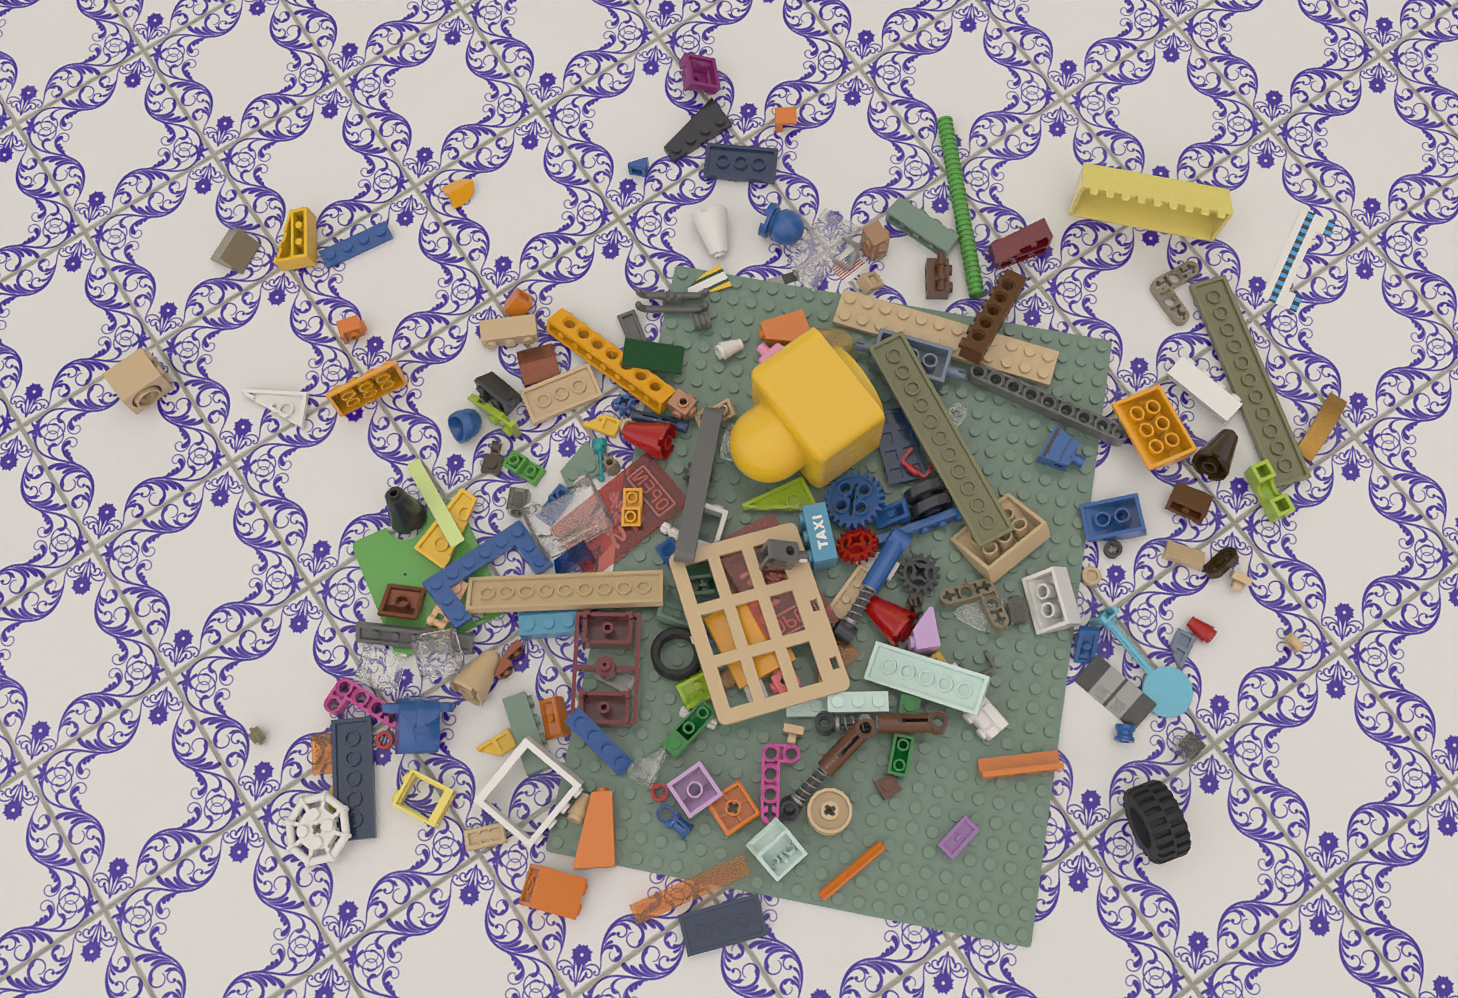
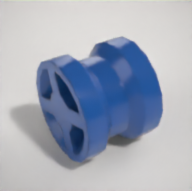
[1114,724,1136,743]

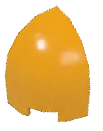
[441,179,474,209]

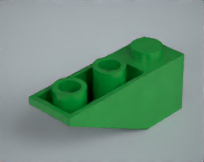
[661,699,716,760]

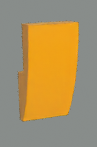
[621,488,643,526]

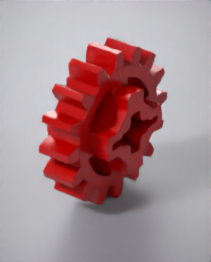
[836,526,879,565]

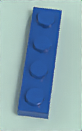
[319,221,394,269]
[564,707,634,776]

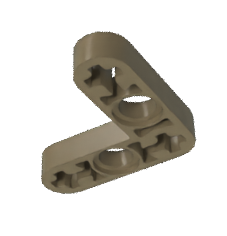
[1150,261,1199,326]
[939,578,1009,632]

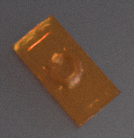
[311,733,332,776]

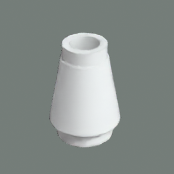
[714,338,744,360]

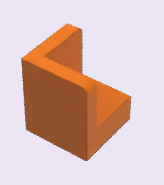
[774,107,797,133]
[504,287,532,317]

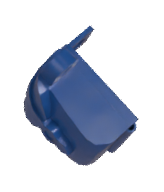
[382,696,454,754]

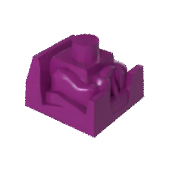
[679,52,721,96]

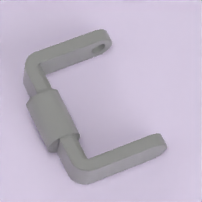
[832,236,860,270]

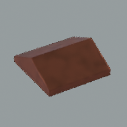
[516,343,560,387]
[377,583,426,621]

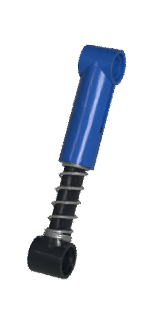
[832,526,912,646]

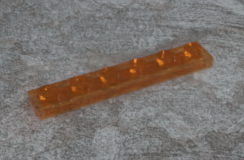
[629,854,751,925]

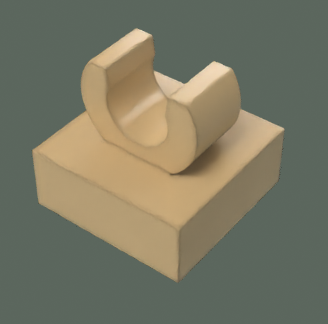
[1229,569,1253,592]
[783,723,804,745]

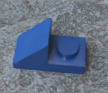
[875,498,911,530]
[1073,625,1100,664]

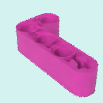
[324,678,396,729]
[761,744,801,825]

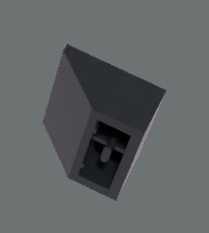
[474,371,522,416]

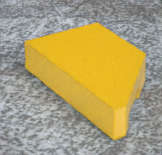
[583,414,622,439]

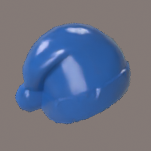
[448,409,482,444]

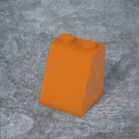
[518,864,588,920]

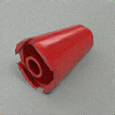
[621,422,677,461]
[864,595,919,647]

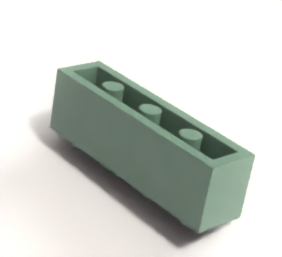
[885,196,959,258]
[502,691,552,777]

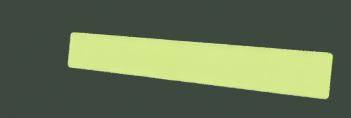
[407,459,464,548]

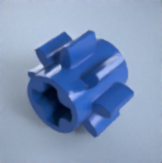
[613,393,636,417]

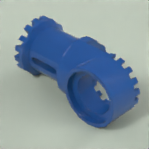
[656,804,695,840]

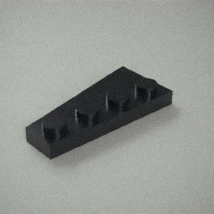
[664,98,732,163]

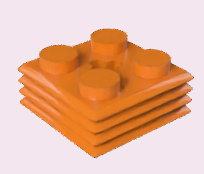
[707,780,761,837]

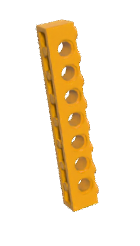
[546,308,676,415]

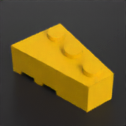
[273,207,317,271]

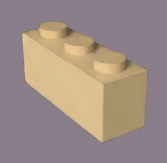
[479,314,539,349]

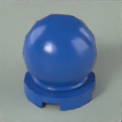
[758,202,804,245]

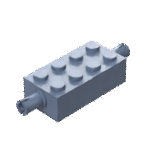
[854,328,967,390]

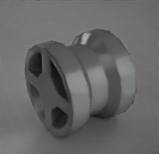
[693,311,712,332]

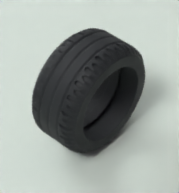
[650,627,701,681]

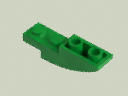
[887,694,921,778]

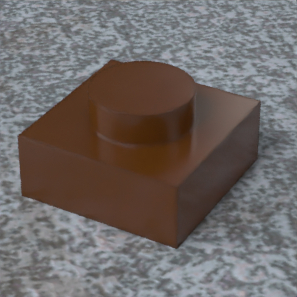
[874,774,902,800]

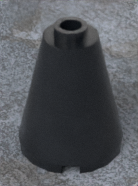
[385,487,427,535]

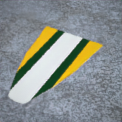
[688,264,732,292]

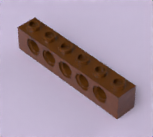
[958,269,1027,365]

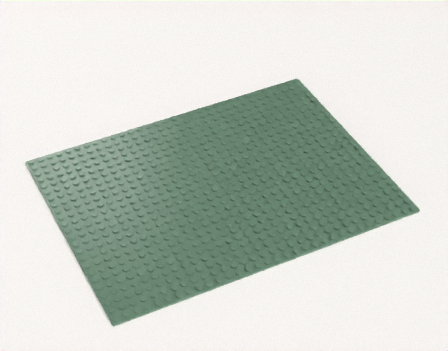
[546,266,1112,947]

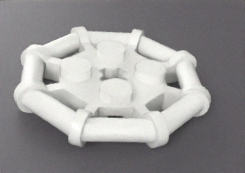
[284,790,352,868]

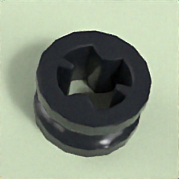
[1103,540,1123,559]

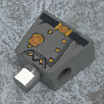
[759,539,808,570]

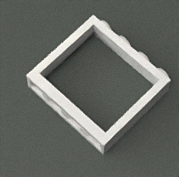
[473,735,584,848]

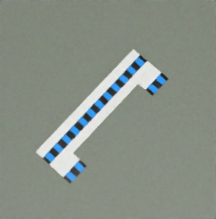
[1262,208,1335,312]

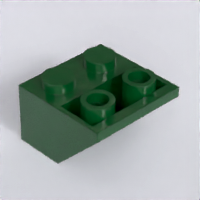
[686,560,719,599]

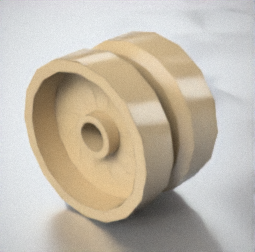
[806,788,852,836]

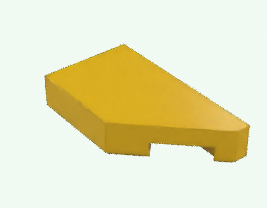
[476,729,517,757]

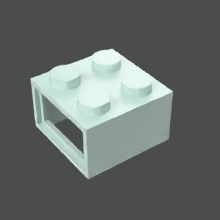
[745,817,808,882]

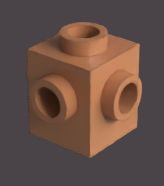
[667,388,698,421]

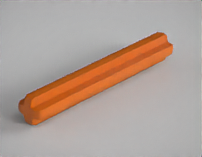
[818,841,886,901]

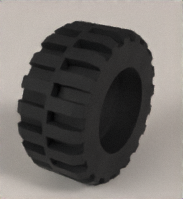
[1123,779,1191,865]

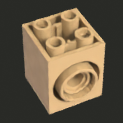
[102,348,174,415]

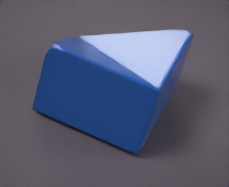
[628,157,649,177]

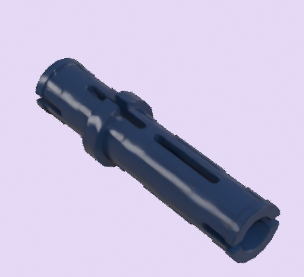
[631,409,689,433]

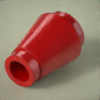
[1186,616,1217,644]

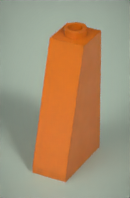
[573,788,617,870]

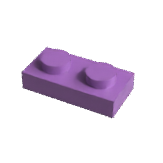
[937,815,980,860]

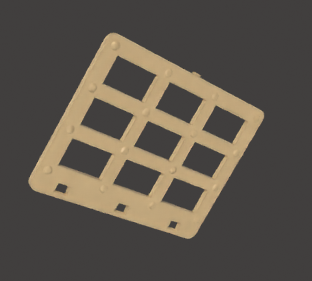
[669,523,850,725]

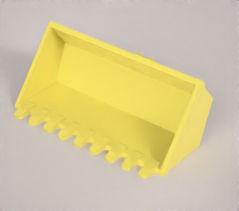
[1068,163,1234,242]

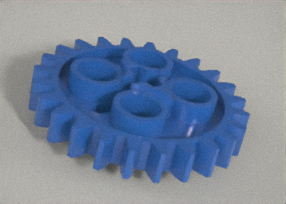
[823,470,886,531]

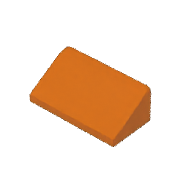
[539,696,570,740]

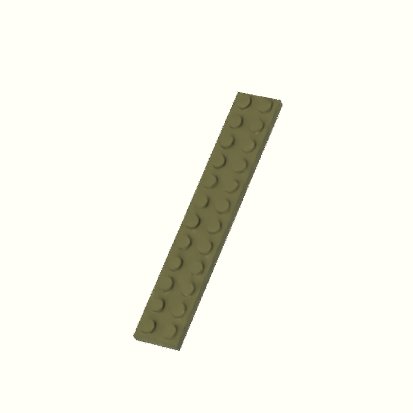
[1189,275,1312,488]
[868,331,1015,549]

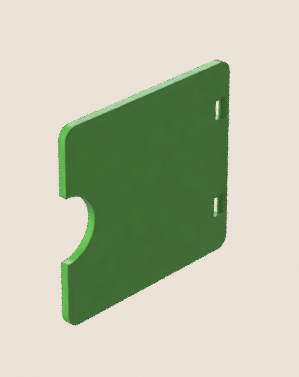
[353,499,504,659]

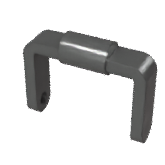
[958,650,996,676]

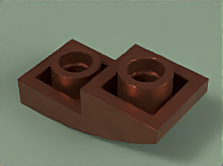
[495,639,525,680]

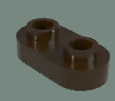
[1204,547,1239,579]

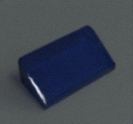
[554,540,593,574]

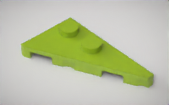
[467,393,522,439]
[741,476,816,511]

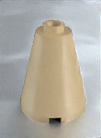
[449,649,501,706]

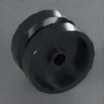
[903,477,953,521]

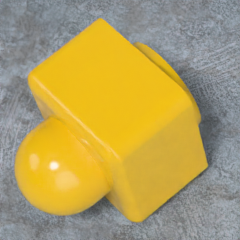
[729,327,885,488]

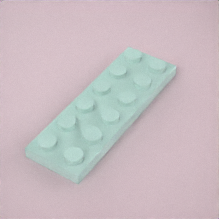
[863,641,991,716]

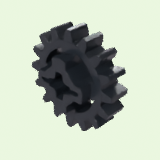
[898,553,941,595]

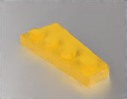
[414,488,478,569]

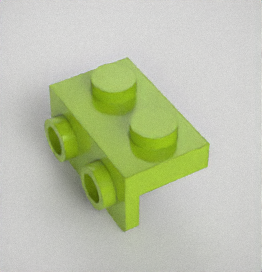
[675,670,711,709]

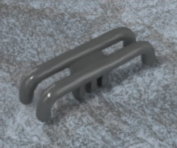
[635,287,710,313]

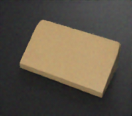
[1162,540,1205,571]

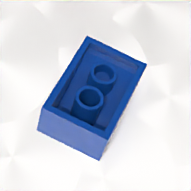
[1079,493,1147,542]

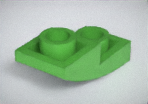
[502,450,547,487]

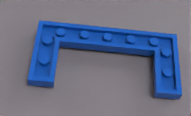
[422,520,553,630]

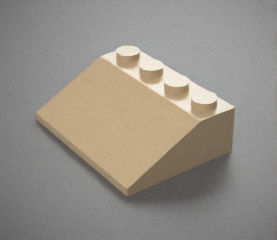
[950,493,1051,583]

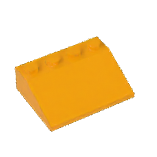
[325,359,408,417]
[1111,384,1197,471]
[703,601,796,690]

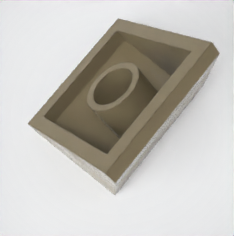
[210,228,261,274]

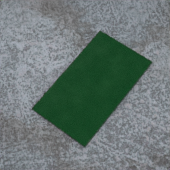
[622,338,684,375]

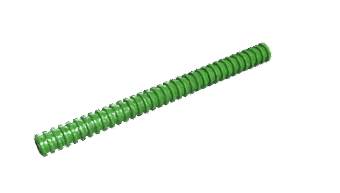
[937,116,985,298]

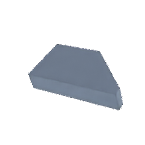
[1169,628,1197,670]

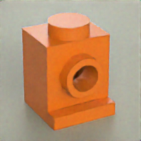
[336,315,367,345]

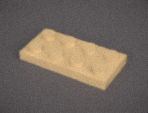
[519,363,603,425]

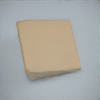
[856,271,884,295]

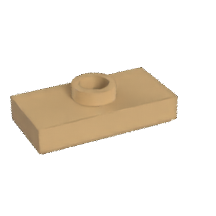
[463,823,508,851]

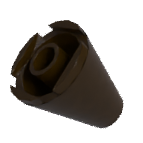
[1191,429,1238,481]

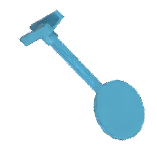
[1088,605,1193,718]

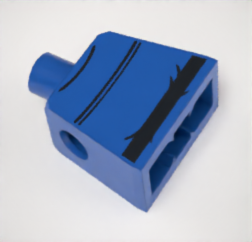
[1036,425,1086,471]

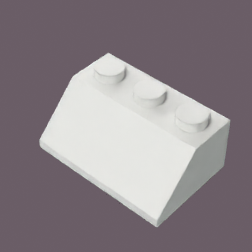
[1022,566,1082,635]

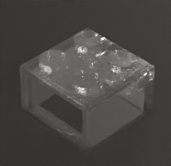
[411,628,465,680]
[353,644,408,693]

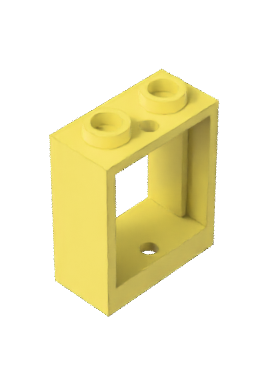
[392,768,457,829]

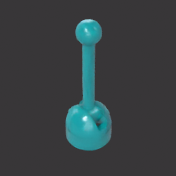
[592,438,607,483]

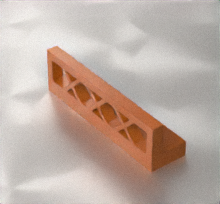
[977,750,1064,780]

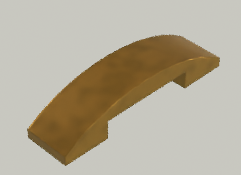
[1298,392,1347,462]

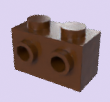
[1164,481,1214,524]

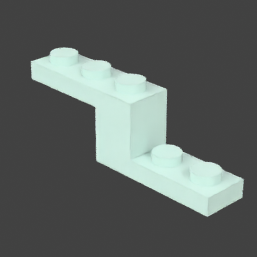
[786,691,889,718]

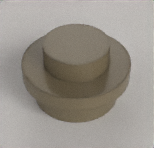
[248,726,266,745]

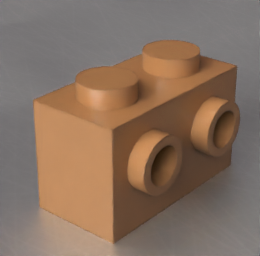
[860,220,890,262]

